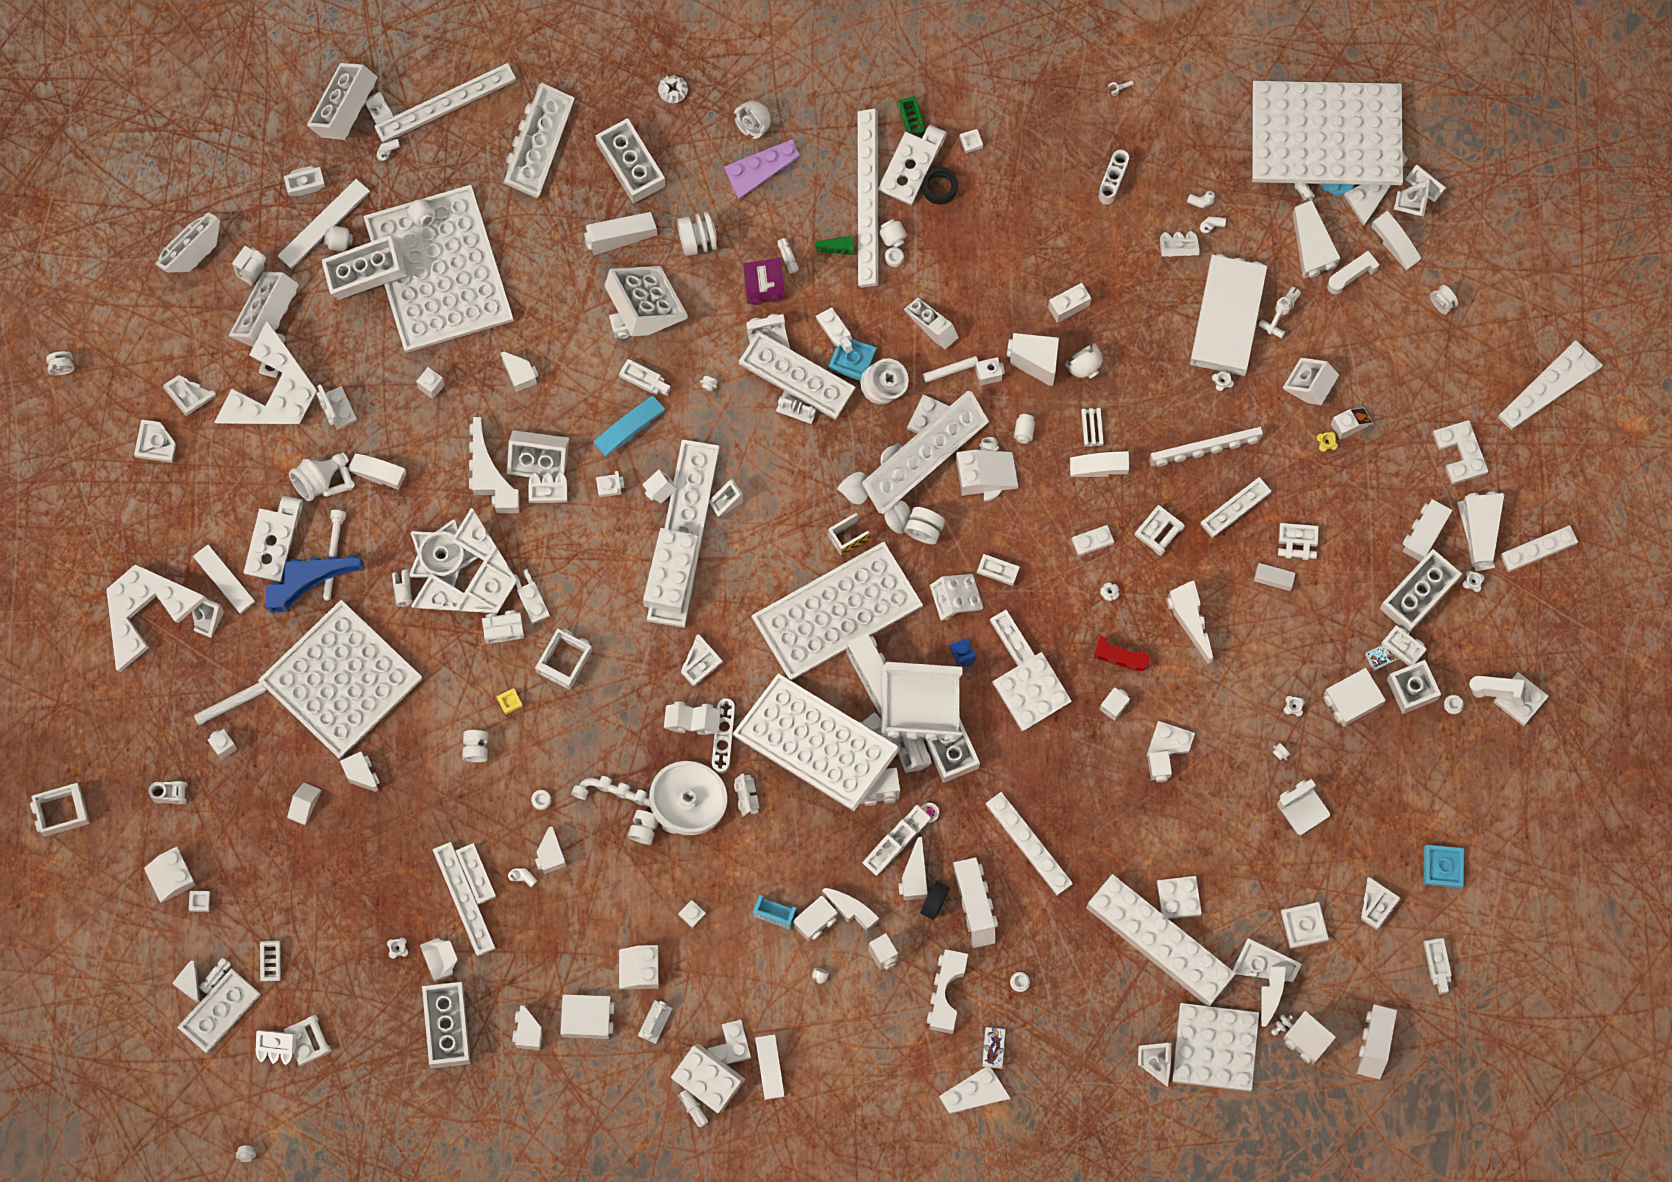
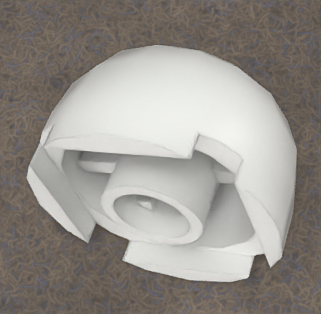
[734,100,771,139]
[1064,343,1103,378]

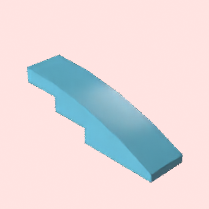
[593,396,665,457]

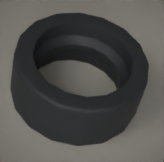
[922,167,958,205]
[920,881,950,920]

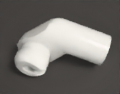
[377,139,400,161]
[1187,191,1215,208]
[1200,217,1226,233]
[508,868,538,888]

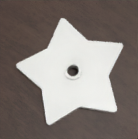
[409,519,479,587]

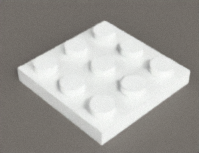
[992,652,1072,731]

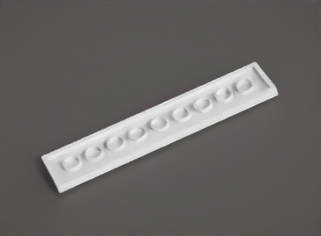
[647,440,719,628]

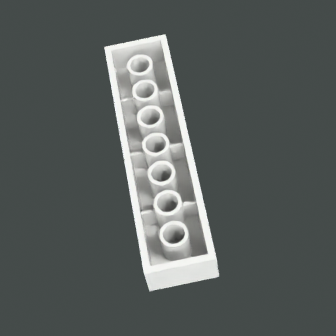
[1086,874,1236,1007]

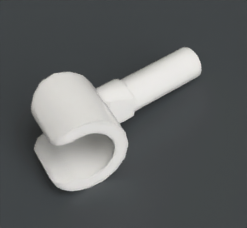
[1108,80,1134,96]

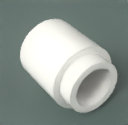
[1014,414,1035,444]

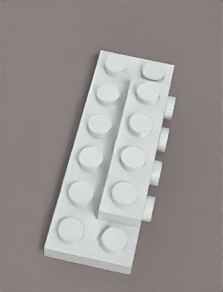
[503,83,575,198]

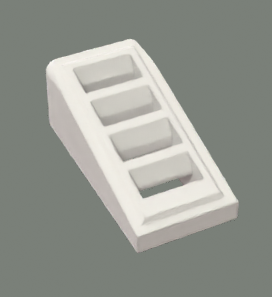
[260,940,281,981]

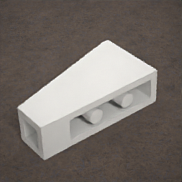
[1293,200,1340,278]
[584,212,657,256]
[1463,491,1504,567]

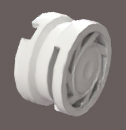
[1430,285,1458,315]
[46,351,75,375]

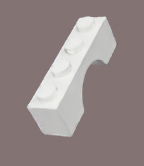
[927,949,968,1034]

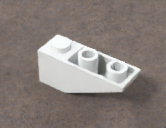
[904,298,959,349]

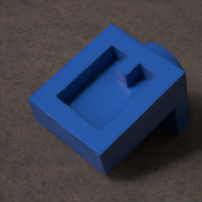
[950,638,976,667]

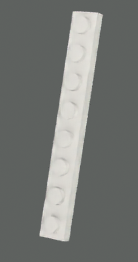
[374,63,516,143]

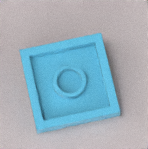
[828,339,877,381]
[1423,845,1464,888]

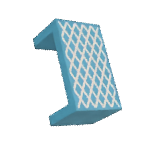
[753,894,797,930]

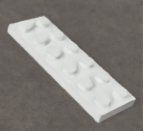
[738,331,855,420]

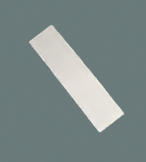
[862,804,932,876]

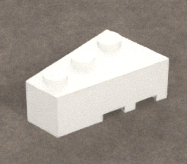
[1357,1005,1397,1079]

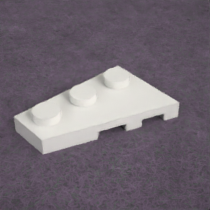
[1232,938,1301,982]
[939,1067,1011,1114]

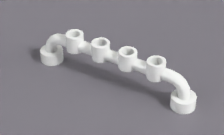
[571,776,676,834]

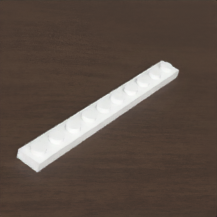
[858,109,878,288]

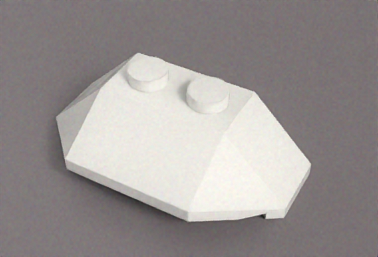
[156,212,220,273]

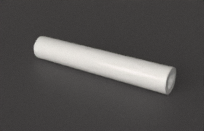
[922,356,978,383]

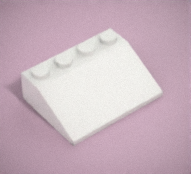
[604,266,688,336]

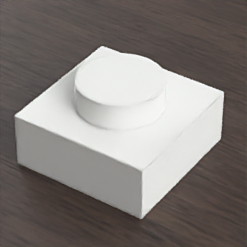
[959,129,983,154]
[189,891,210,912]
[678,900,706,929]

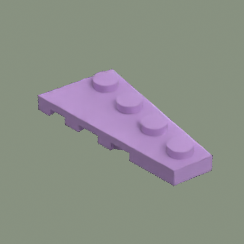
[724,140,800,201]

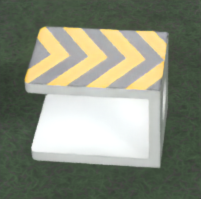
[828,513,870,556]

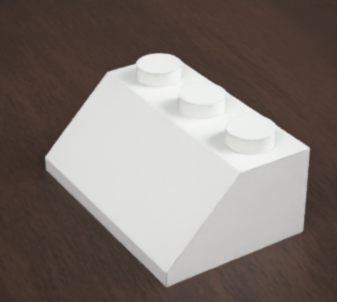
[507,430,569,481]

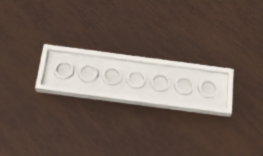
[861,391,989,514]

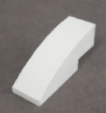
[1371,211,1421,271]
[1070,451,1129,477]
[348,453,407,490]
[822,888,879,932]
[1261,967,1286,1026]
[755,1035,784,1100]

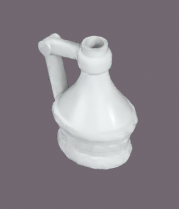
[289,453,355,501]

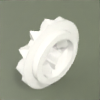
[658,74,688,103]

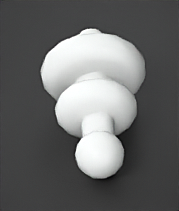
[1271,1015,1293,1036]

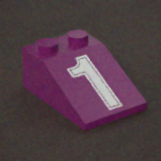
[743,258,785,305]

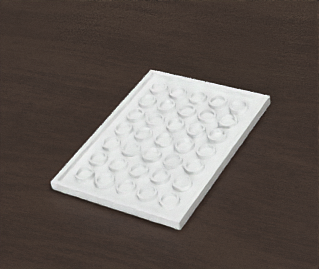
[1252,81,1403,185]
[364,185,514,353]

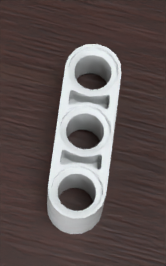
[1098,150,1129,204]

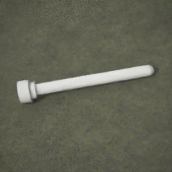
[323,510,346,601]

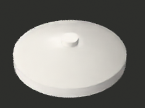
[649,761,727,835]

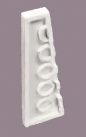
[1498,340,1603,430]

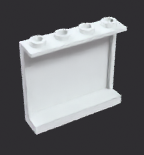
[882,662,962,742]

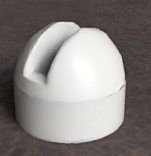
[812,968,829,984]

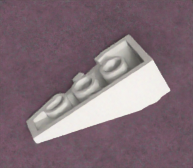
[1166,581,1213,664]

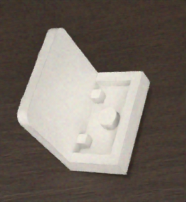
[746,314,790,349]
[1277,779,1330,835]

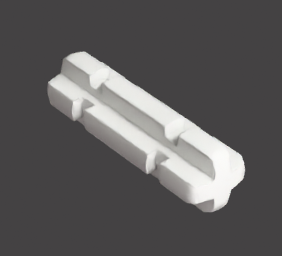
[778,238,799,274]
[199,958,231,994]

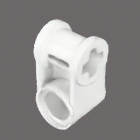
[149,781,187,804]

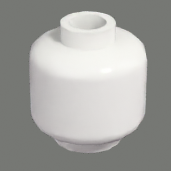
[407,199,435,227]
[879,219,907,248]
[324,226,353,251]

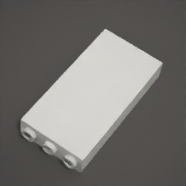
[1189,254,1267,376]

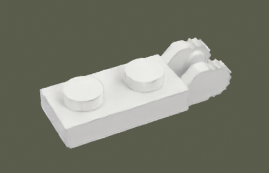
[514,569,550,625]

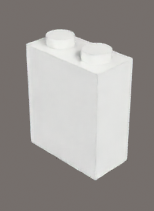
[1323,668,1386,727]
[560,995,614,1039]

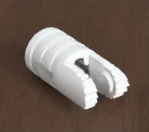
[392,569,413,607]

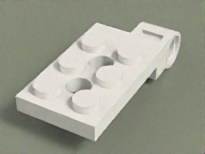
[878,125,947,206]
[244,495,303,582]

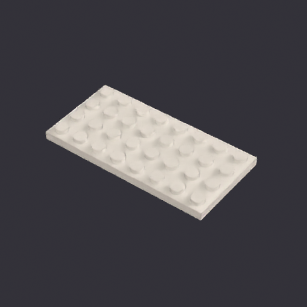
[751,542,923,681]
[733,674,900,811]

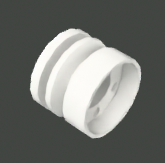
[677,212,717,257]

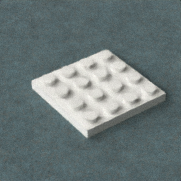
[1172,1003,1259,1092]

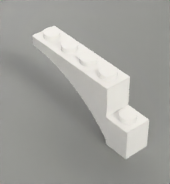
[469,417,520,513]

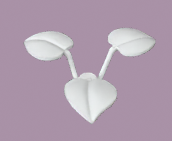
[837,443,911,534]

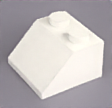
[1283,358,1339,405]
[144,847,196,903]
[619,945,659,989]

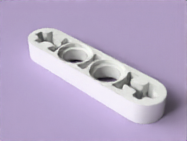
[712,698,735,774]

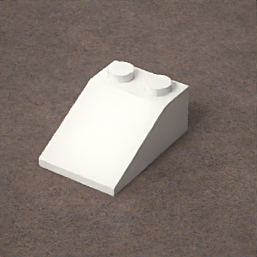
[956,450,1018,496]
[1283,1011,1336,1065]

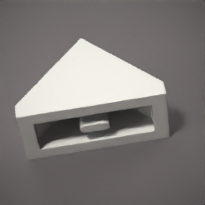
[709,479,743,517]
[287,783,322,825]
[172,961,201,1003]

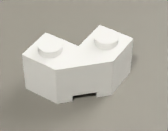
[664,701,721,735]

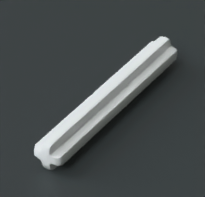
[194,682,267,725]

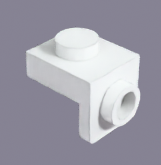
[365,92,393,125]

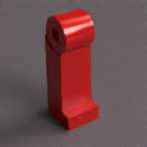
[1094,636,1150,672]

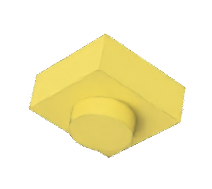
[497,688,523,715]

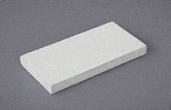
[177,968,261,1054]

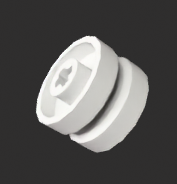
[860,358,909,405]

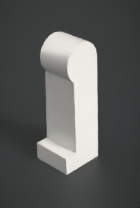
[1327,251,1379,294]
[1469,676,1527,706]

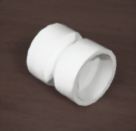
[462,730,489,762]
[627,810,659,845]

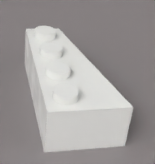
[953,858,998,948]

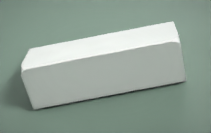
[1254,563,1295,591]

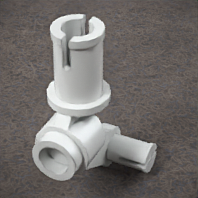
[1258,287,1301,339]

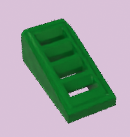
[896,96,926,135]
[815,236,854,255]

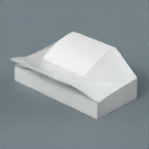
[284,166,325,196]
[420,938,457,982]

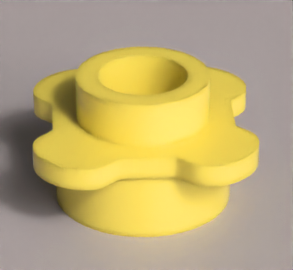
[1317,432,1338,452]

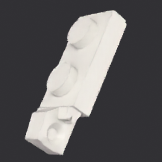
[816,307,853,354]
[619,359,671,396]
[1423,938,1452,995]

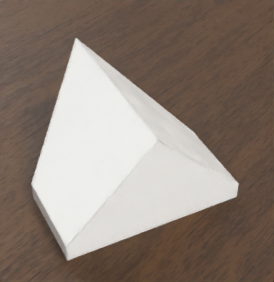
[1394,178,1430,216]
[192,599,224,638]
[1138,1043,1172,1087]

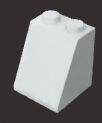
[1007,333,1059,386]

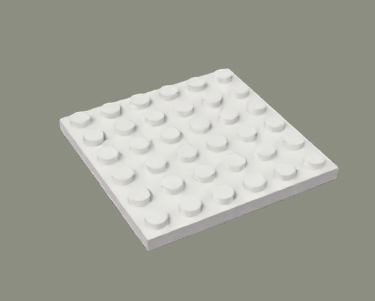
[258,600,423,760]

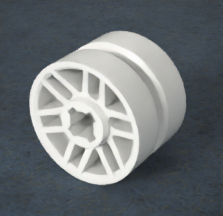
[904,507,945,544]

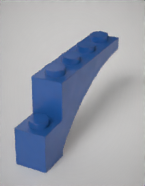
[265,555,365,613]

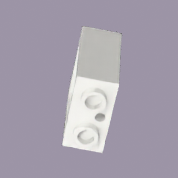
[535,628,592,690]
[30,783,90,837]

